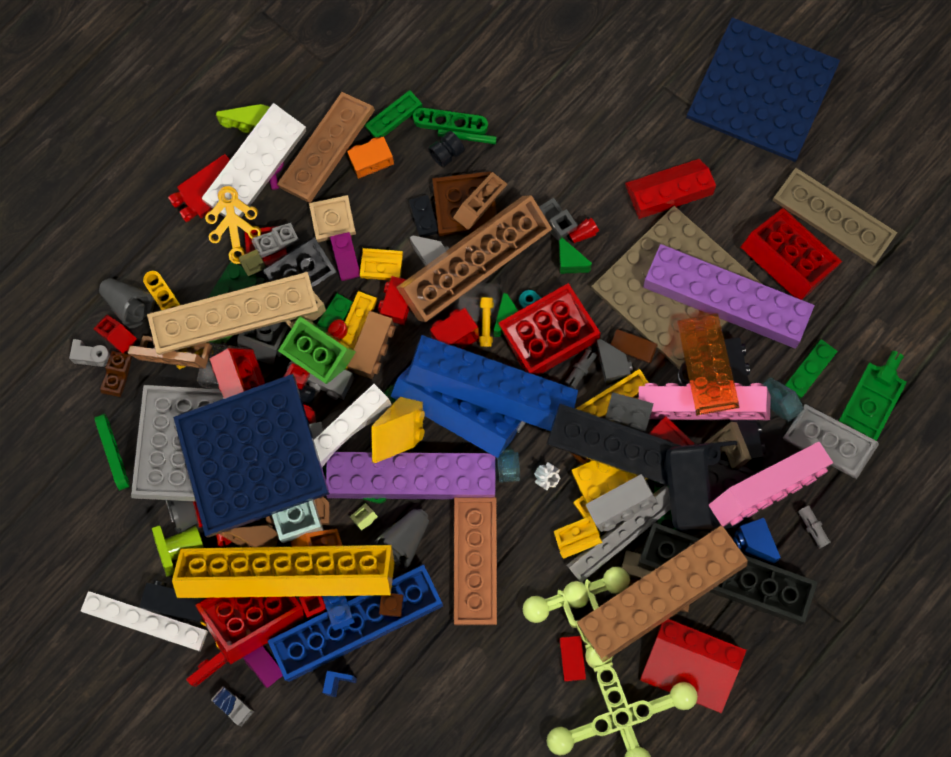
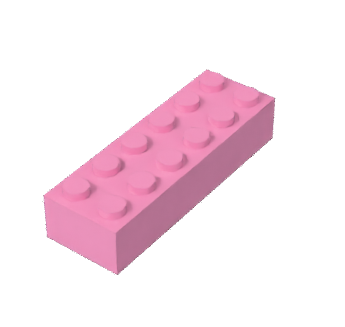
[638,383,771,420]
[709,442,833,527]

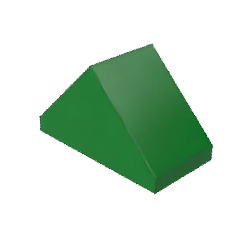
[559,238,592,274]
[494,293,518,338]

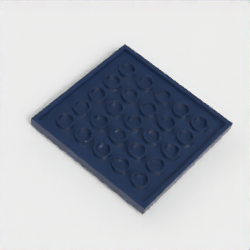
[686,17,840,162]
[173,374,330,537]

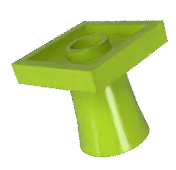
[152,525,204,577]

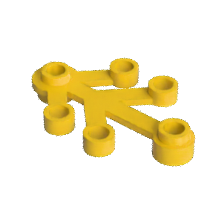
[205,186,261,264]

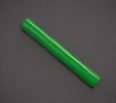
[438,129,497,144]

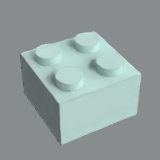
[272,500,323,544]

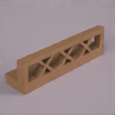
[128,336,212,369]

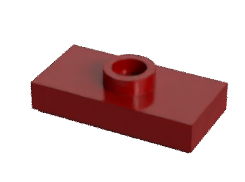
[186,652,228,687]

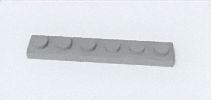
[567,485,671,582]

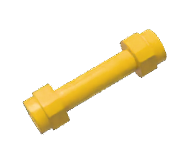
[479,297,494,347]

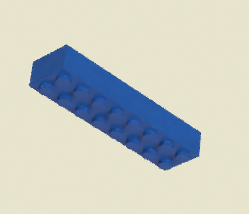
[406,335,578,431]
[268,565,443,682]

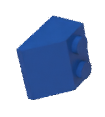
[733,518,781,565]

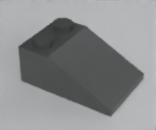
[237,321,291,366]

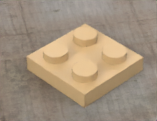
[309,195,356,242]

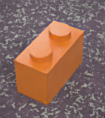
[347,136,394,179]

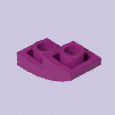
[243,646,283,688]

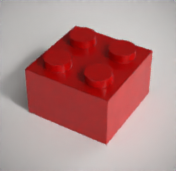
[430,308,479,349]

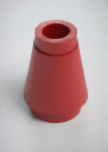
[569,218,599,244]

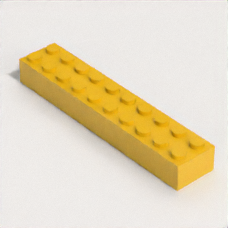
[172,545,395,598]

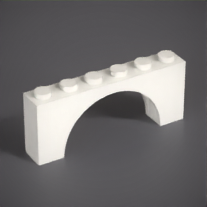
[314,384,392,467]

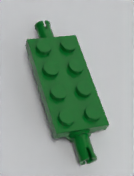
[838,351,907,441]

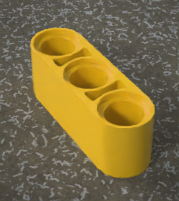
[143,271,180,310]

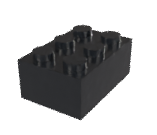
[261,237,336,287]

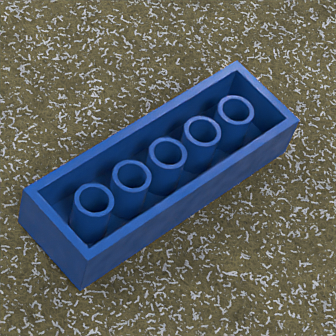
[391,365,522,458]

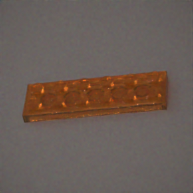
[677,313,739,416]

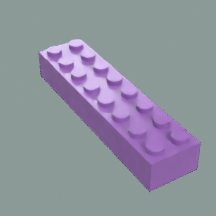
[643,244,815,349]
[326,452,495,499]

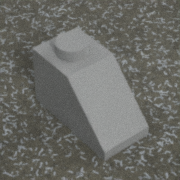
[410,236,449,266]

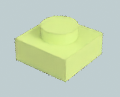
[349,503,378,530]

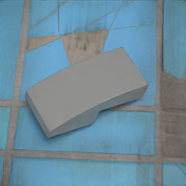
[252,223,299,258]

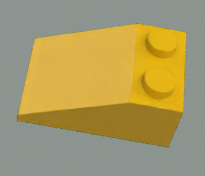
[372,397,425,463]

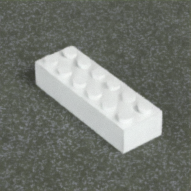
[202,103,306,218]

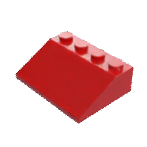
[740,208,842,300]
[498,283,601,376]
[195,596,305,665]
[640,619,746,713]

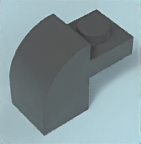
[539,198,578,240]

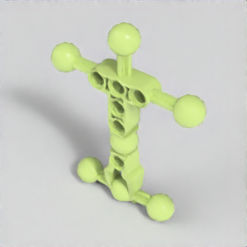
[522,567,698,757]

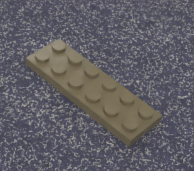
[773,168,898,266]

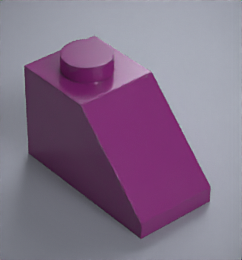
[330,232,360,281]

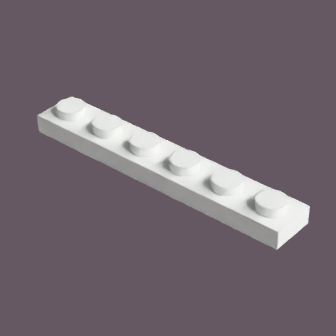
[81,591,208,652]

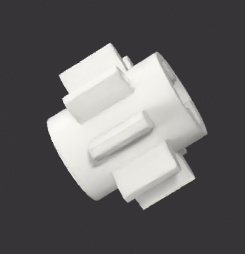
[534,462,561,490]

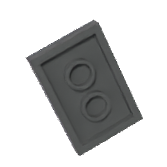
[605,392,654,433]

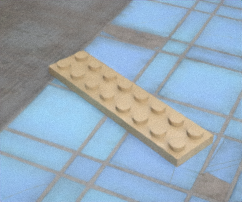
[147,272,319,355]

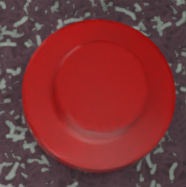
[328,319,348,339]

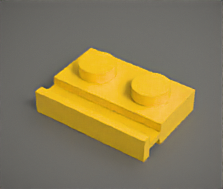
[360,248,403,280]
[554,516,602,559]

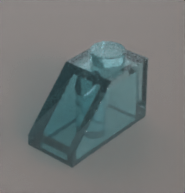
[763,377,804,422]
[497,450,520,482]

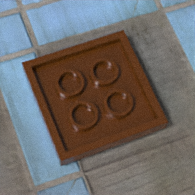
[432,171,497,236]

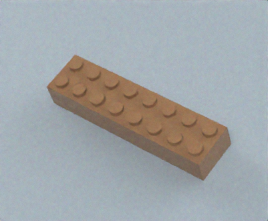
[396,195,552,322]
[577,525,748,662]

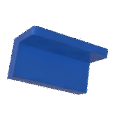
[323,671,357,697]

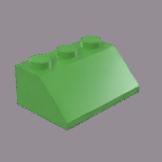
[278,316,356,384]

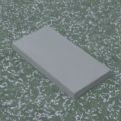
[783,404,879,479]

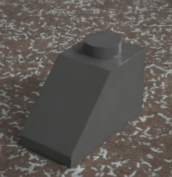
[596,339,633,384]

